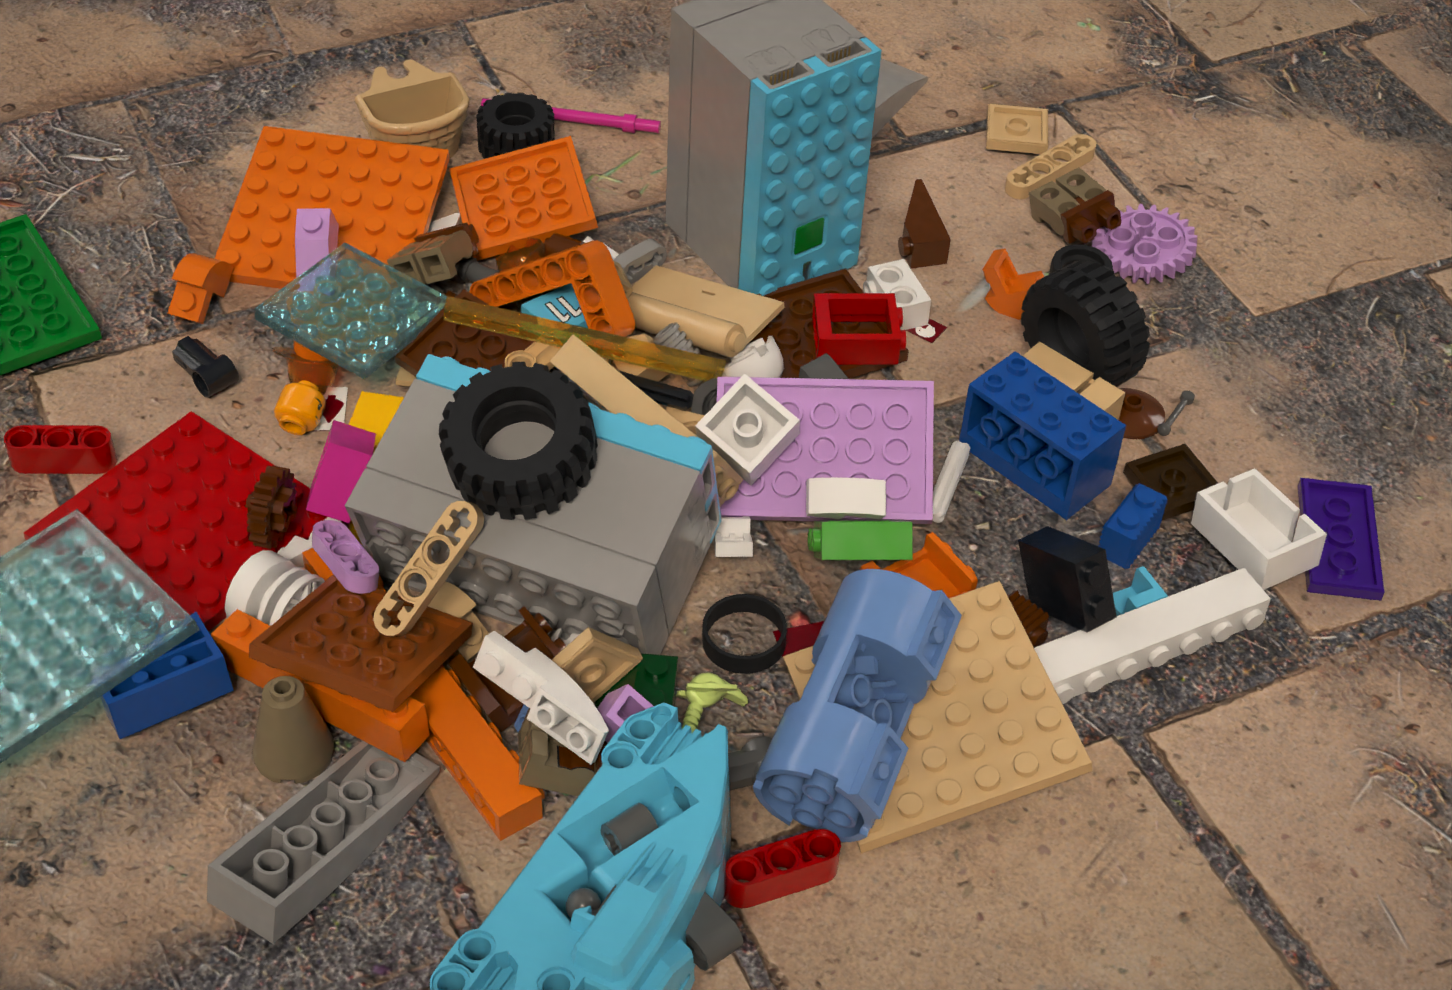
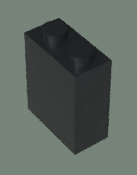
[1018,526,1117,632]

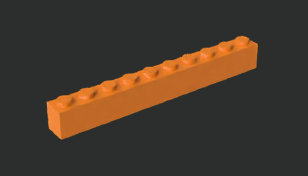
[302,548,545,841]

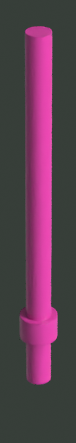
[481,98,661,133]

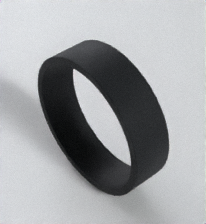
[702,594,787,674]

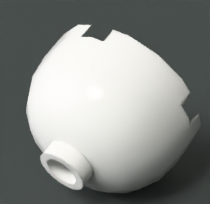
[713,336,784,378]

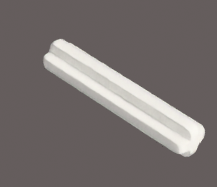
[933,440,970,523]

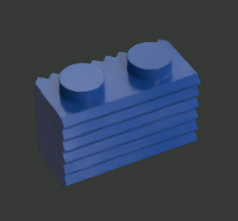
[1098,483,1167,569]

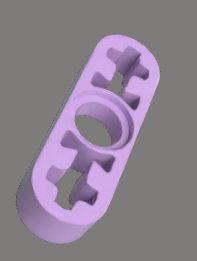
[312,520,379,594]

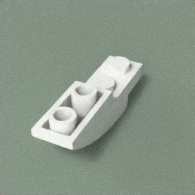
[473,631,609,765]

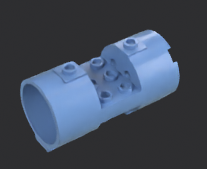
[753,569,962,842]

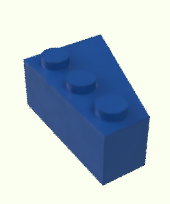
[95,612,234,739]

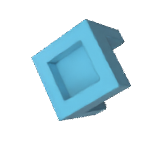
[1113,566,1168,616]

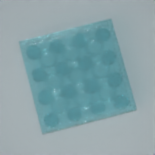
[255,243,452,379]

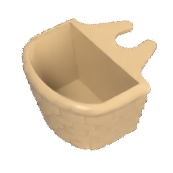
[355,60,470,158]

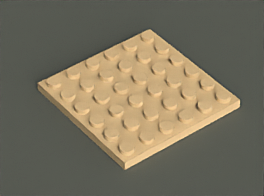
[783,581,1092,854]

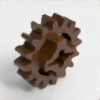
[245,465,298,549]

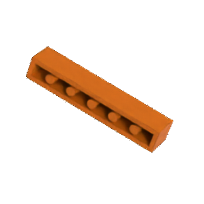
[211,609,430,762]

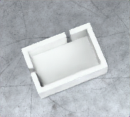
[1191,468,1327,590]

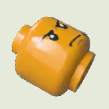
[274,380,326,435]

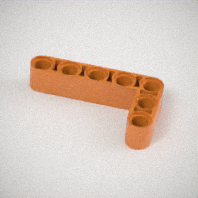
[469,240,635,346]

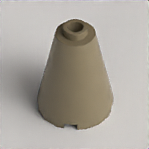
[252,676,334,784]

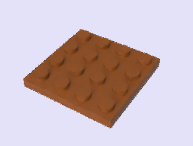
[249,574,473,712]

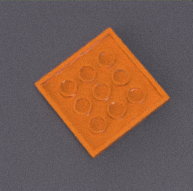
[449,136,598,261]

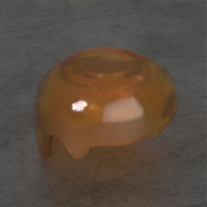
[495,238,546,271]

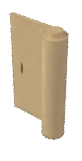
[627,265,785,357]

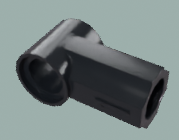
[172,336,239,398]

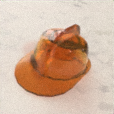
[272,347,345,395]

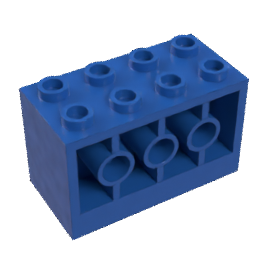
[959,351,1126,520]

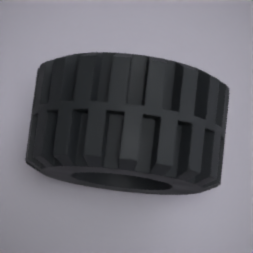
[476,92,555,159]

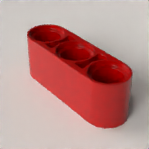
[4,425,117,474]
[724,829,841,909]

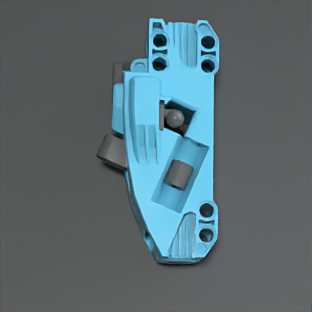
[430,702,743,990]

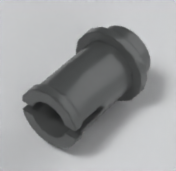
[457,257,500,283]

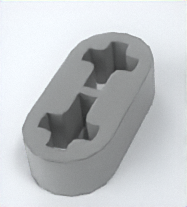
[614,239,667,284]

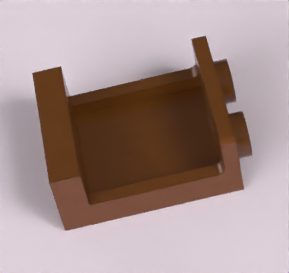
[448,606,566,732]

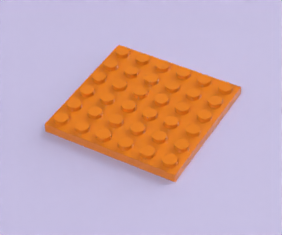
[214,126,450,305]

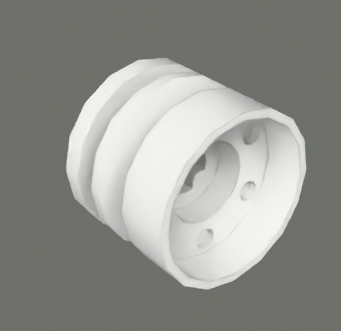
[225,550,325,626]

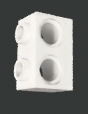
[863,259,931,330]

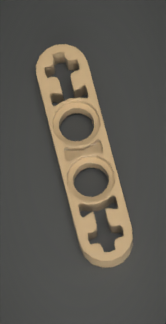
[1005,134,1097,199]
[373,501,484,636]

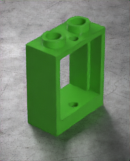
[808,521,913,560]

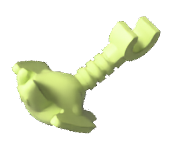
[676,672,748,733]

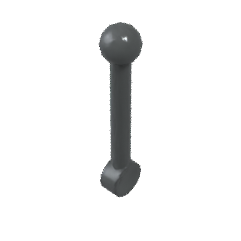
[1157,391,1195,436]

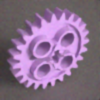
[1092,204,1197,284]

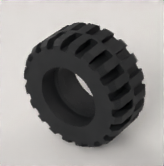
[1021,260,1150,387]
[439,362,598,520]

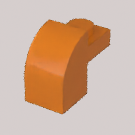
[982,248,1044,320]
[167,253,234,324]

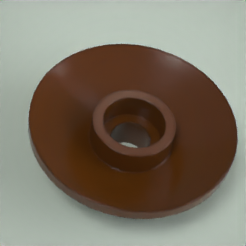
[1119,388,1165,439]

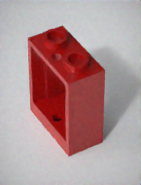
[812,293,906,365]

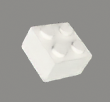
[695,374,800,485]

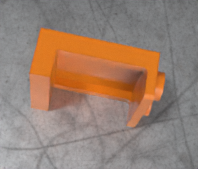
[860,532,978,598]

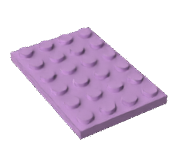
[716,377,934,524]

